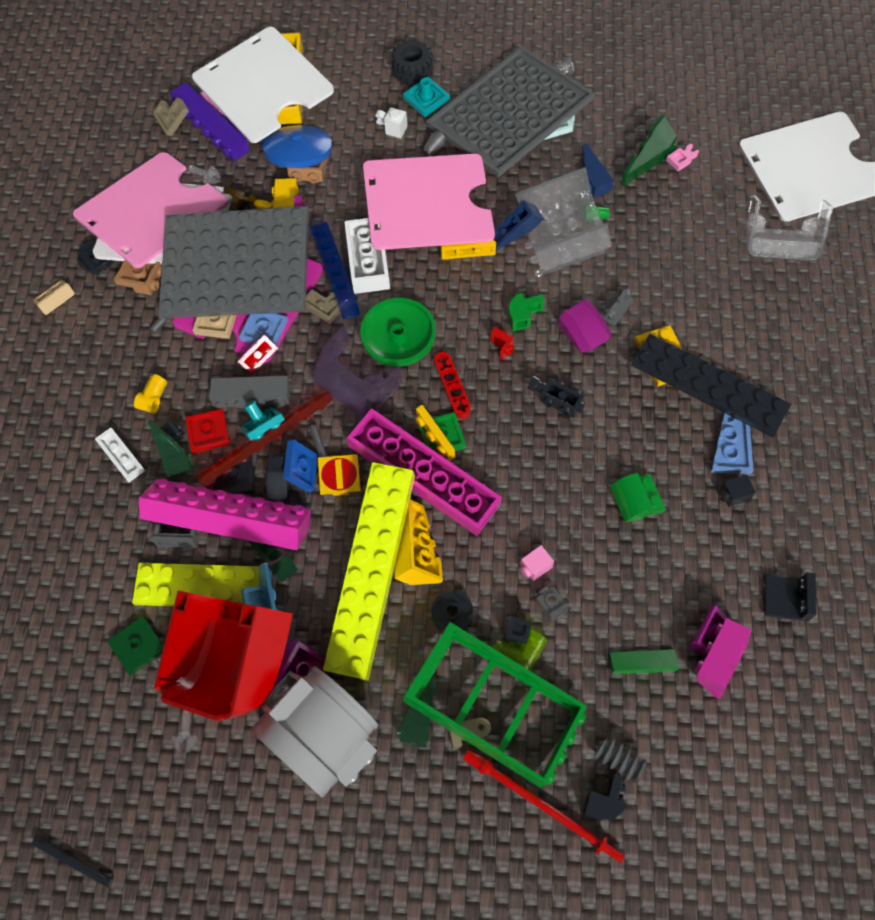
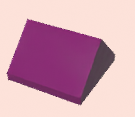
[688,604,727,658]

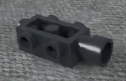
[527,375,586,418]

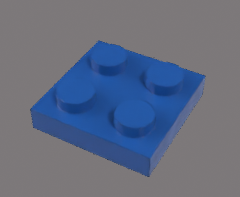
[283,440,318,492]

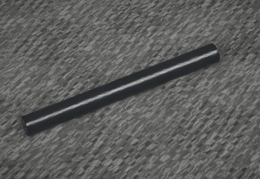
[31,836,113,888]

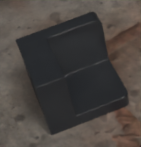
[505,616,532,645]

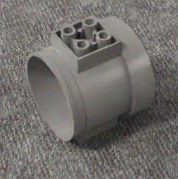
[250,666,378,798]

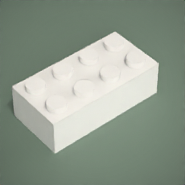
[345,218,390,294]

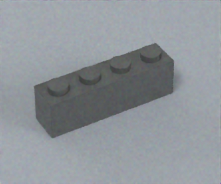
[210,376,291,409]

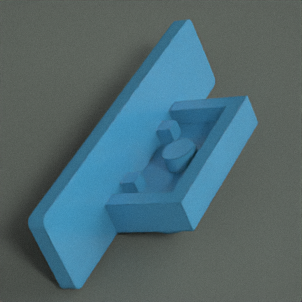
[241,562,279,611]

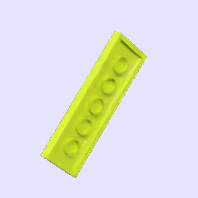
[132,563,261,606]

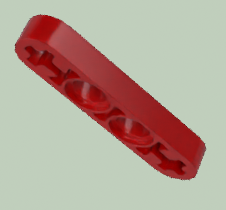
[434,352,471,419]

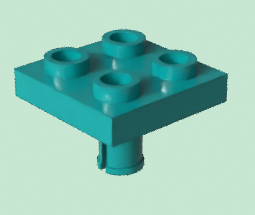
[403,77,450,117]
[239,400,285,441]

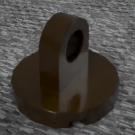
[222,186,258,211]

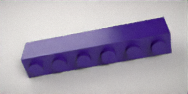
[170,82,250,161]

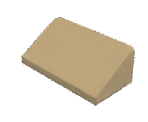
[33,280,75,315]

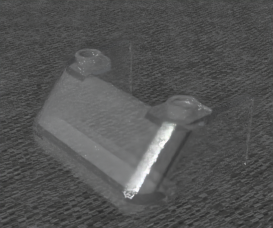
[747,195,833,261]

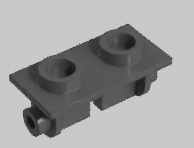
[601,288,634,326]

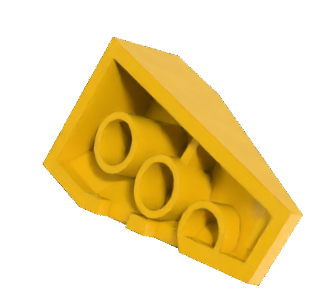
[395,499,443,585]

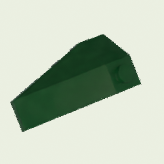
[621,115,677,186]

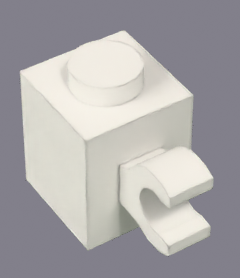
[375,107,407,138]

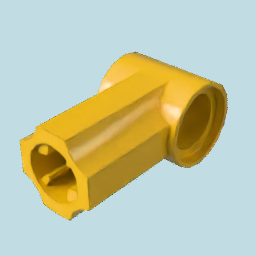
[134,374,167,414]

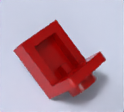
[491,327,515,360]

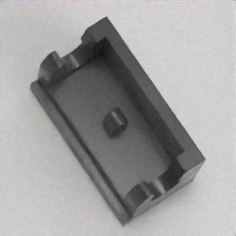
[152,523,200,548]

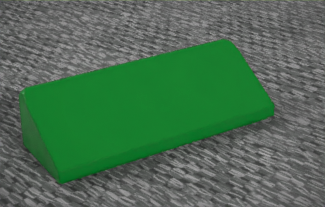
[609,649,679,675]

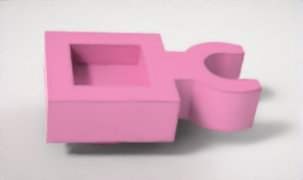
[666,144,699,171]

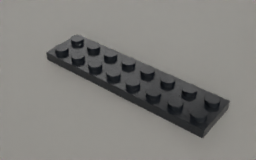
[631,334,792,438]

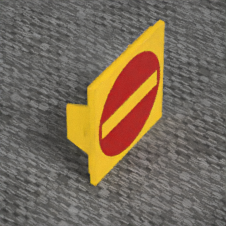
[318,454,361,496]

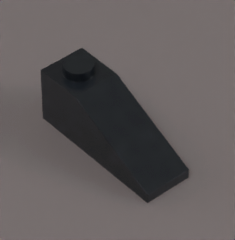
[267,454,291,505]

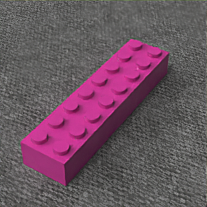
[347,408,502,536]
[139,479,311,550]

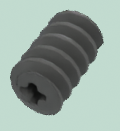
[594,737,647,784]

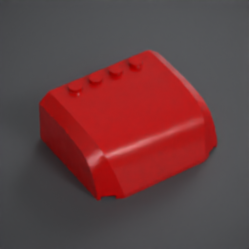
[154,591,293,721]

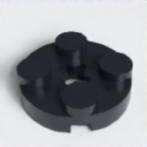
[77,240,115,275]
[432,591,473,632]

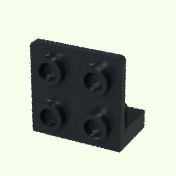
[765,572,817,621]

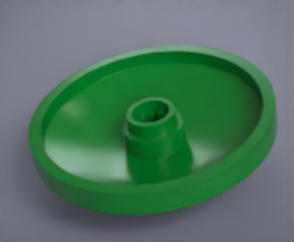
[360,298,436,367]

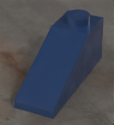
[582,143,614,199]
[493,201,544,250]

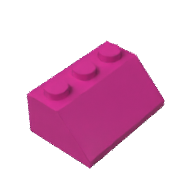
[695,618,752,699]

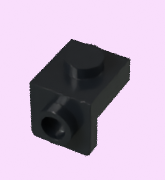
[152,419,184,451]

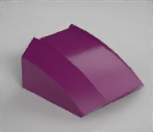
[558,299,612,353]

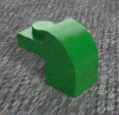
[508,293,545,332]

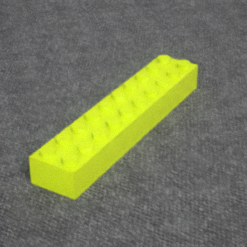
[323,462,415,681]

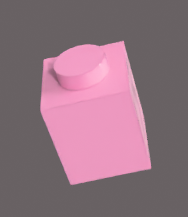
[520,545,554,581]

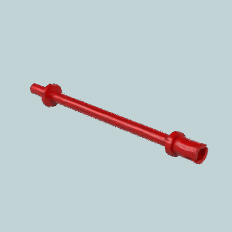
[462,748,625,863]

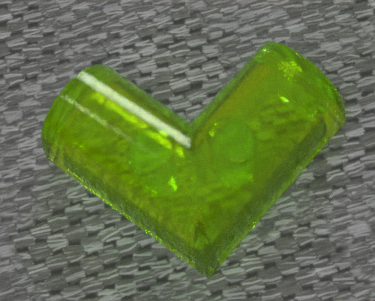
[493,630,547,671]

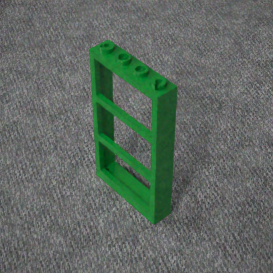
[403,622,587,788]

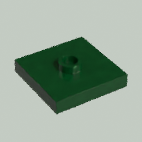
[107,616,164,676]

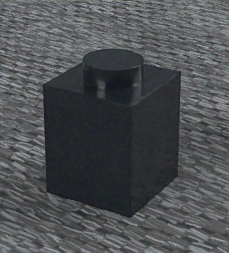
[720,475,756,507]

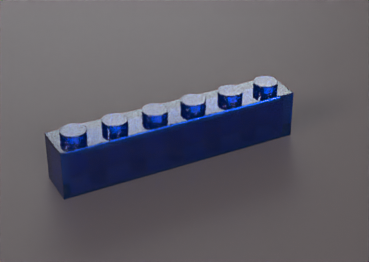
[310,222,361,320]

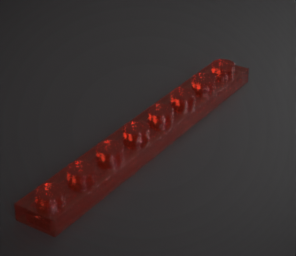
[194,391,334,486]

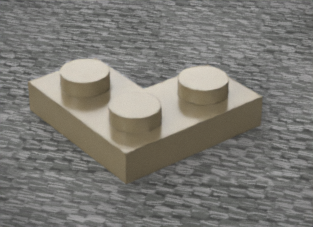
[153,98,189,136]
[306,286,353,324]

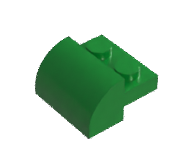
[610,473,666,523]

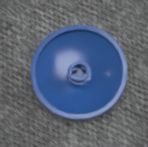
[262,125,332,168]

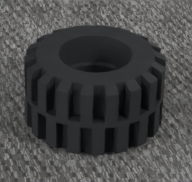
[391,39,433,86]

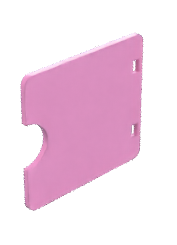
[73,152,228,268]
[363,154,495,250]

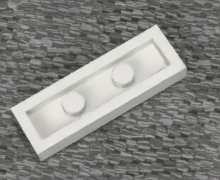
[95,428,145,482]

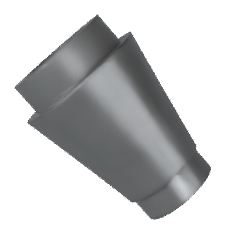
[422,131,446,157]

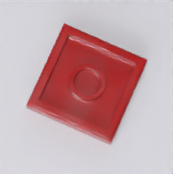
[185,408,231,454]

